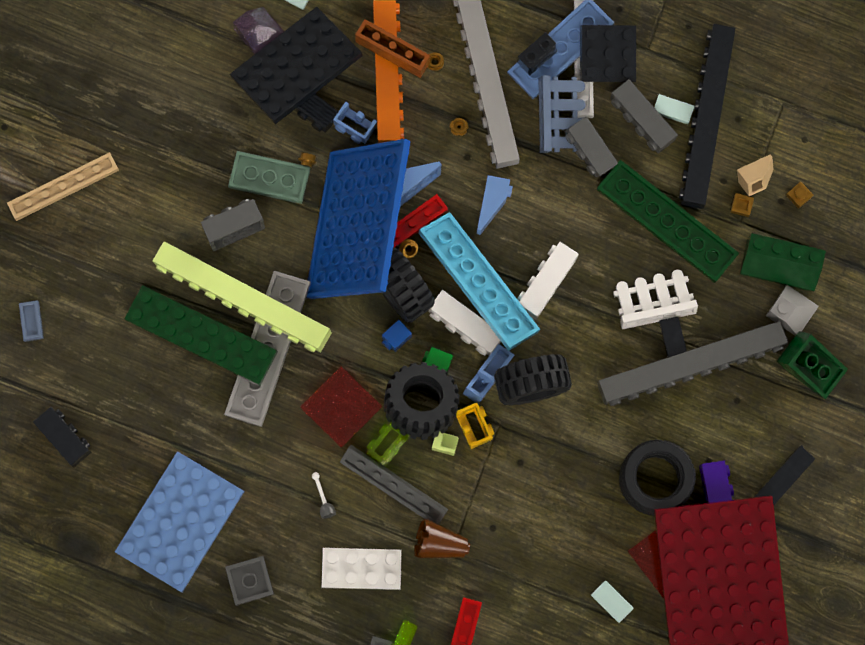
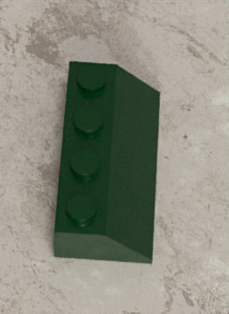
[740,233,826,292]

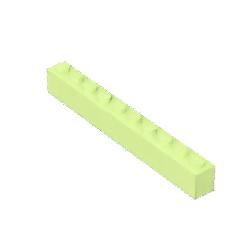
[153,242,332,353]

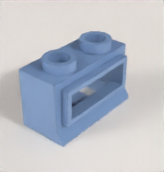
[333,102,377,144]

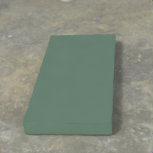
[228,151,311,204]

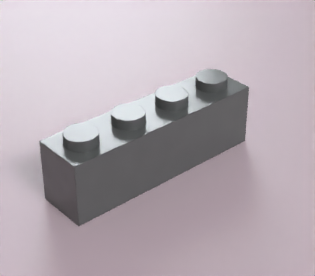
[610,79,678,154]

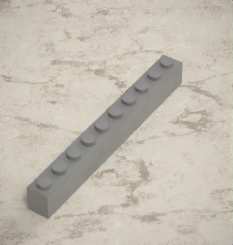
[452,0,520,169]

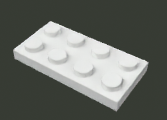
[322,548,401,590]

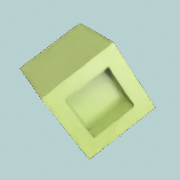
[432,431,459,456]

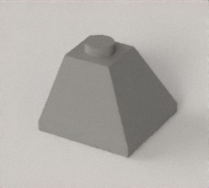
[766,285,819,336]

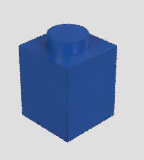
[382,320,412,352]

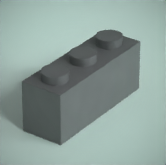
[564,116,618,177]

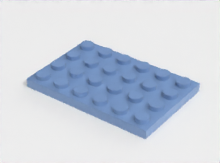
[115,451,244,593]

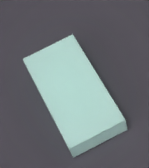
[654,94,694,125]

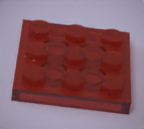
[300,367,382,448]

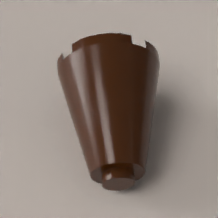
[414,519,470,558]

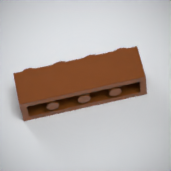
[355,19,430,78]

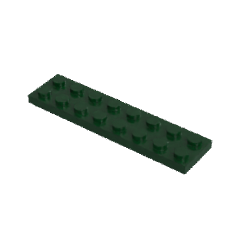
[596,160,739,283]
[124,285,278,386]

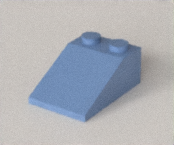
[400,162,442,207]

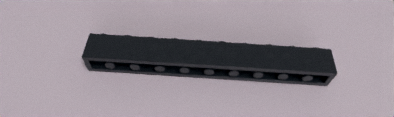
[678,24,736,209]

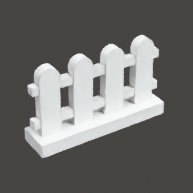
[613,270,698,329]

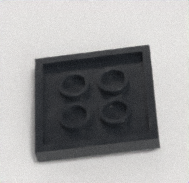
[580,25,636,82]

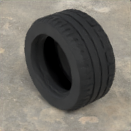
[619,439,696,516]

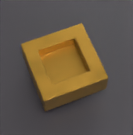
[786,182,813,209]
[730,193,754,217]

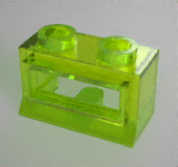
[367,422,409,468]

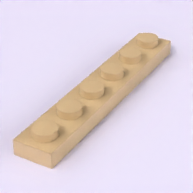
[7,152,119,221]

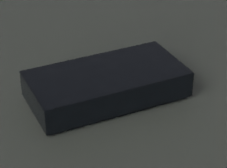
[659,316,687,358]

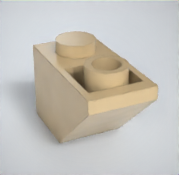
[737,154,774,196]

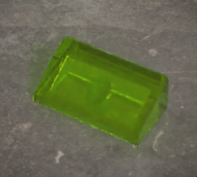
[394,620,417,645]

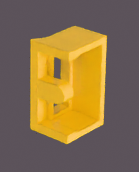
[456,403,494,449]

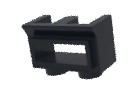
[517,32,557,76]

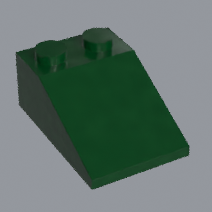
[777,331,848,399]

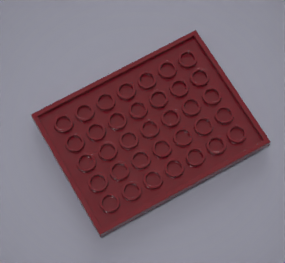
[654,495,789,645]

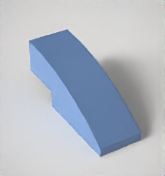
[463,344,514,405]

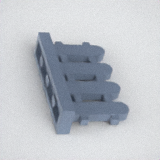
[538,75,586,153]

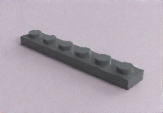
[340,445,448,525]

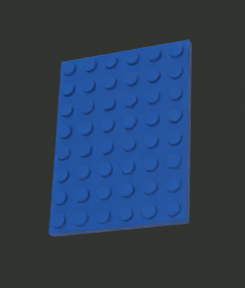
[306,139,410,299]

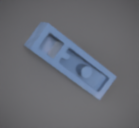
[477,175,513,235]

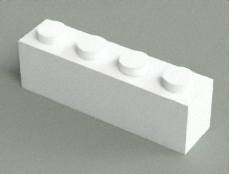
[517,242,579,320]
[428,290,501,356]

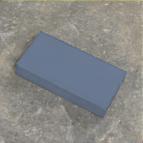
[19,300,44,342]

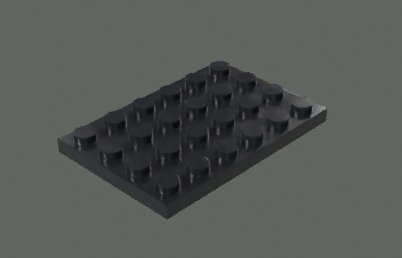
[230,7,363,125]

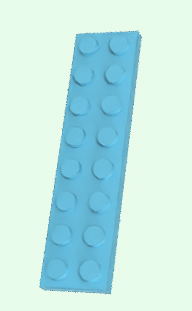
[419,212,540,351]

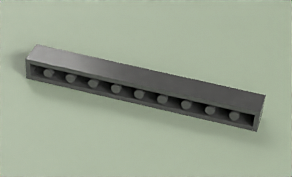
[597,321,788,406]

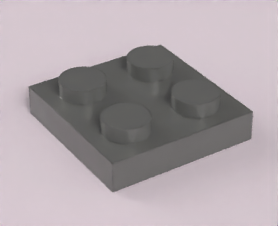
[225,556,274,605]

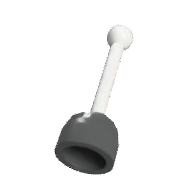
[312,472,337,519]

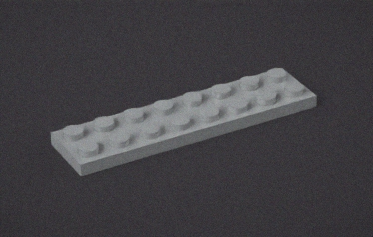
[224,271,311,427]

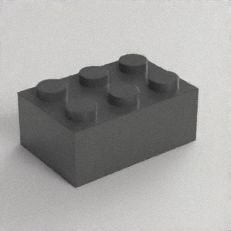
[201,199,265,252]

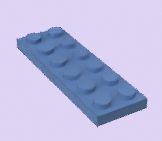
[507,0,614,99]

